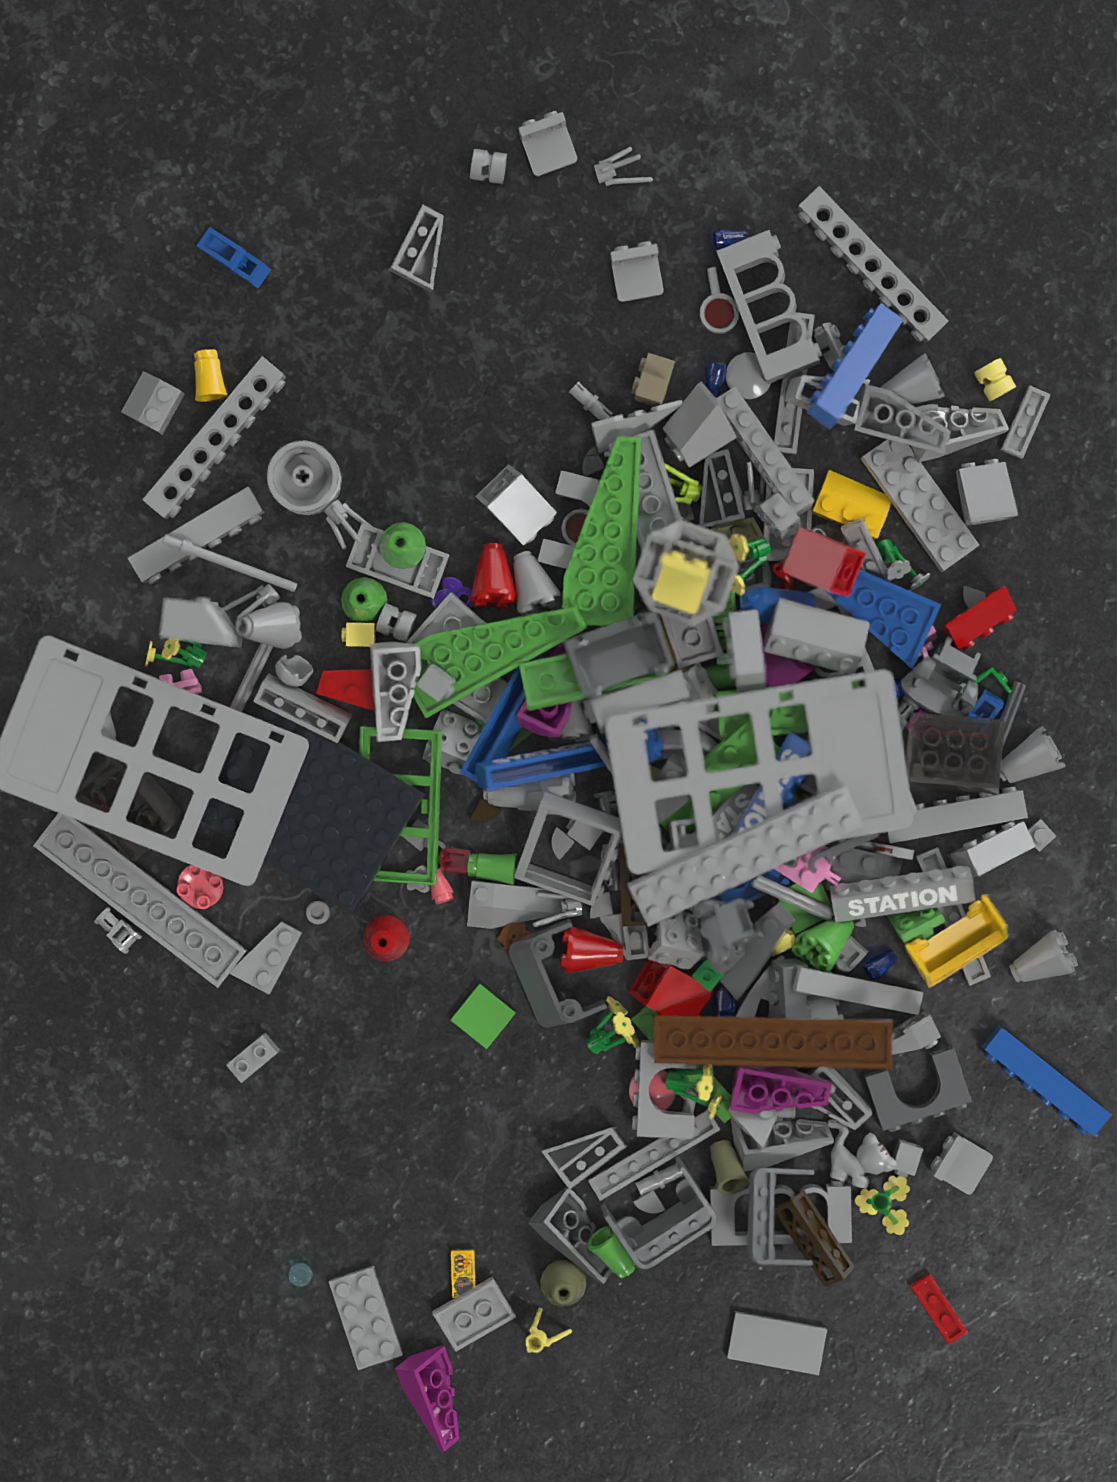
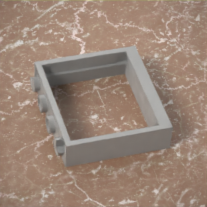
[514,792,623,906]

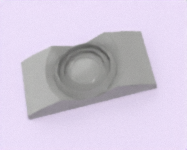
[346,523,449,599]

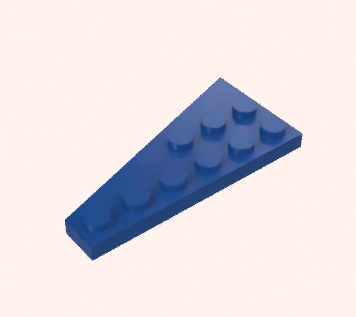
[823,570,941,669]

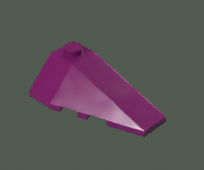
[395,1346,459,1452]

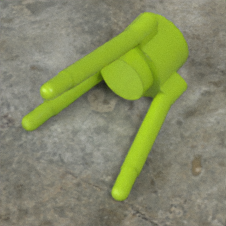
[664,464,702,505]

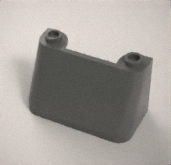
[563,611,674,699]

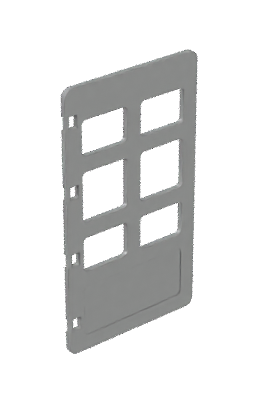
[0,636,309,886]
[605,670,913,874]

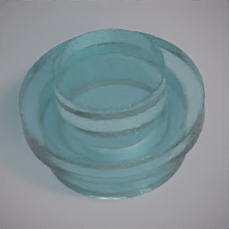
[289,1263,312,1287]

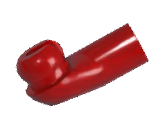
[773,563,796,591]

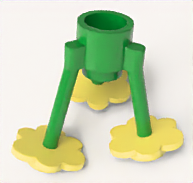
[855,1176,910,1235]

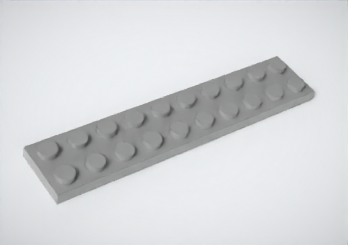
[608,430,724,669]
[628,783,864,926]
[33,813,247,988]

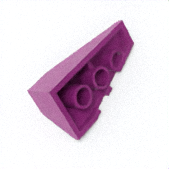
[737,609,818,687]
[517,641,573,737]
[730,1065,832,1114]

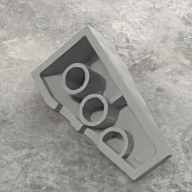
[591,400,682,457]

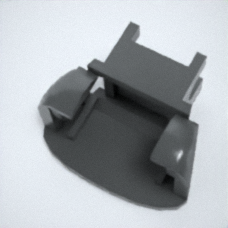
[900,637,981,720]
[692,899,764,974]

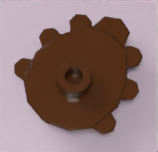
[497,922,531,951]

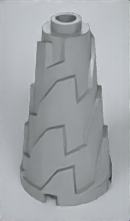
[483,773,576,815]

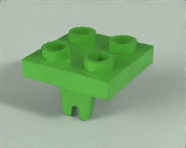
[887,908,946,943]

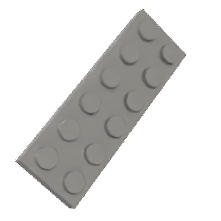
[860,439,979,572]

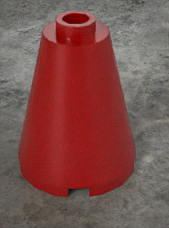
[363,915,410,962]

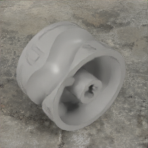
[267,441,342,515]

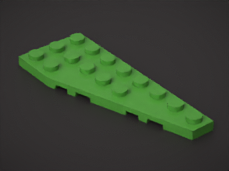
[563,437,641,626]
[413,606,588,718]

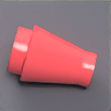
[430,868,454,904]

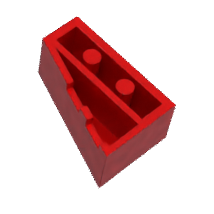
[317,670,375,711]

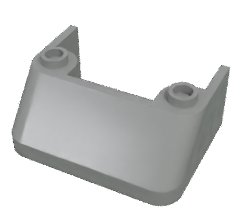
[160,598,242,648]

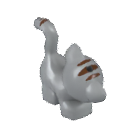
[827,1119,897,1189]

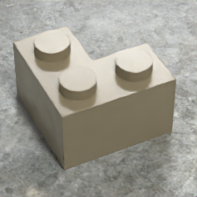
[631,353,675,407]

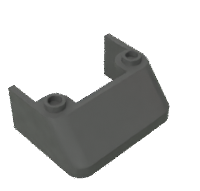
[509,918,607,1027]
[600,1155,716,1269]
[748,1168,814,1265]

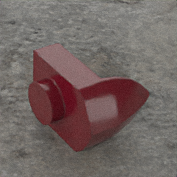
[438,848,472,875]

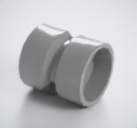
[470,149,507,184]
[375,603,417,643]

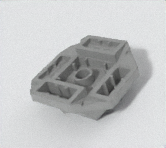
[633,520,739,626]

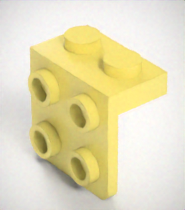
[652,551,711,614]

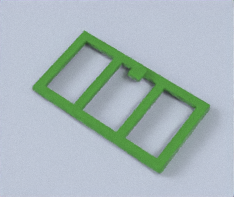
[359,725,442,885]

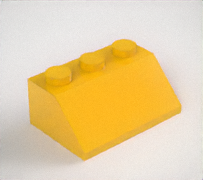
[812,470,891,540]

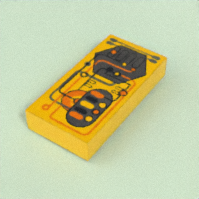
[451,1249,475,1298]

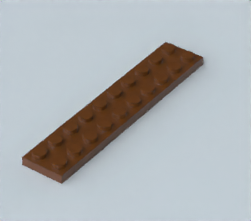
[654,1015,892,1069]

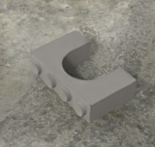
[538,471,601,569]
[632,1040,697,1139]

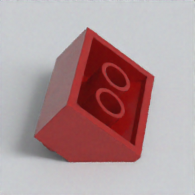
[940,586,1017,651]

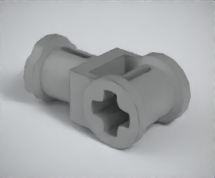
[94,907,142,954]

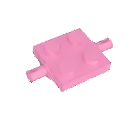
[774,845,841,893]

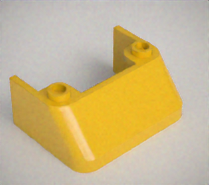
[905,895,1008,988]

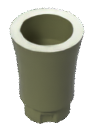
[710,1140,749,1195]

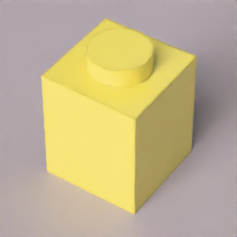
[342,623,376,647]

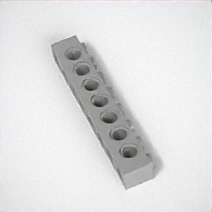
[797,186,948,344]
[143,356,286,519]

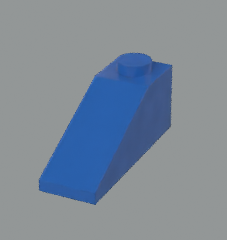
[740,587,816,625]

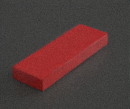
[910,1273,968,1345]

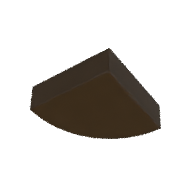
[470,799,502,822]

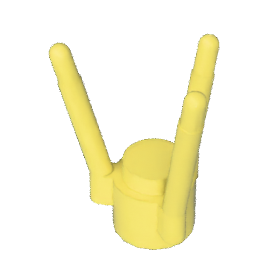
[526,1308,572,1353]

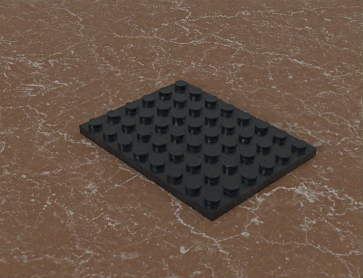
[201,706,425,914]

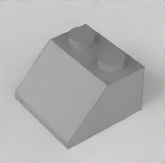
[121,371,185,435]

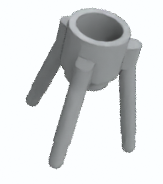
[594,147,653,186]
[733,462,765,510]
[324,500,371,549]
[223,584,280,619]
[533,892,582,927]

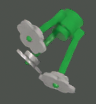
[876,539,930,591]

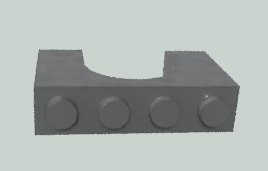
[863,1046,972,1132]

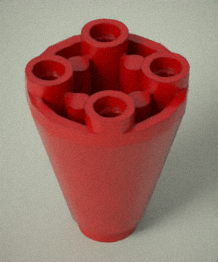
[470,543,517,610]
[560,926,623,973]

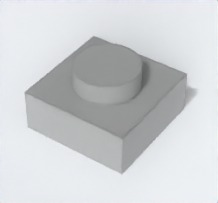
[1028,819,1056,852]

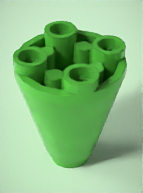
[379,522,426,569]
[341,577,388,623]
[792,917,854,972]

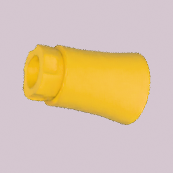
[194,349,228,402]

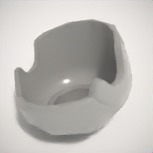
[275,655,313,687]

